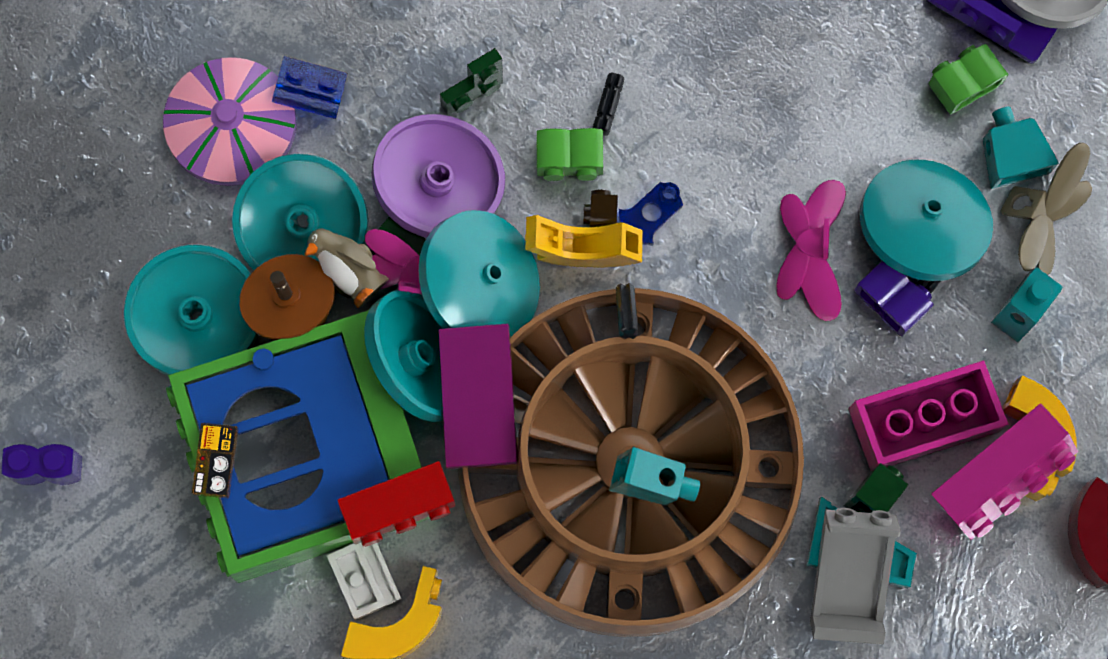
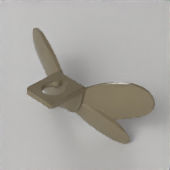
[1001,142,1092,275]

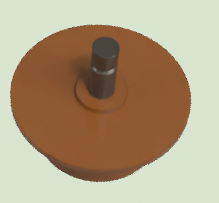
[240,254,335,340]

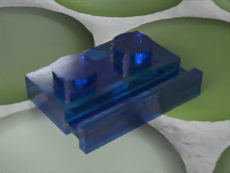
[272,56,348,119]

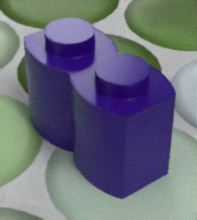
[854,261,934,337]
[1,444,82,485]

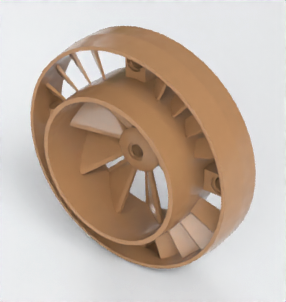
[458,288,804,637]

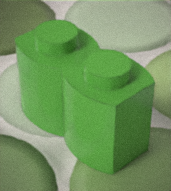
[928,44,1009,115]
[537,128,603,181]

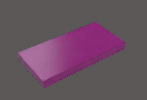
[439,324,518,469]

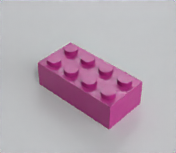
[848,360,1009,471]
[931,403,1079,540]

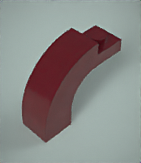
[1068,477,1108,588]

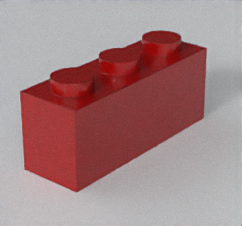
[337,461,455,547]

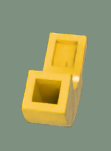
[525,215,643,268]
[1002,375,1077,501]
[341,566,443,659]

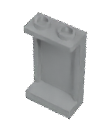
[810,508,901,645]

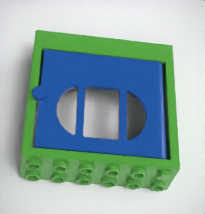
[166,310,430,583]

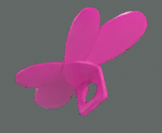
[777,180,846,321]
[365,229,422,294]

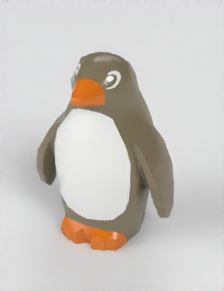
[304,228,389,308]

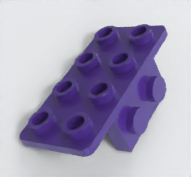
[927,0,1058,63]

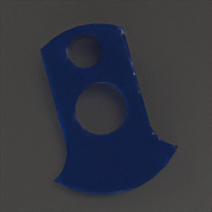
[618,182,683,246]

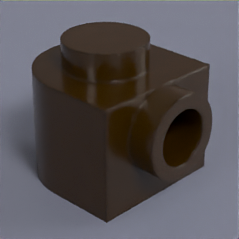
[583,189,618,227]

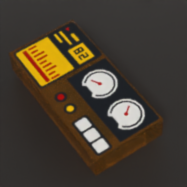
[192,423,238,498]

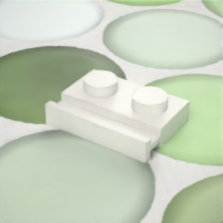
[327,543,402,621]

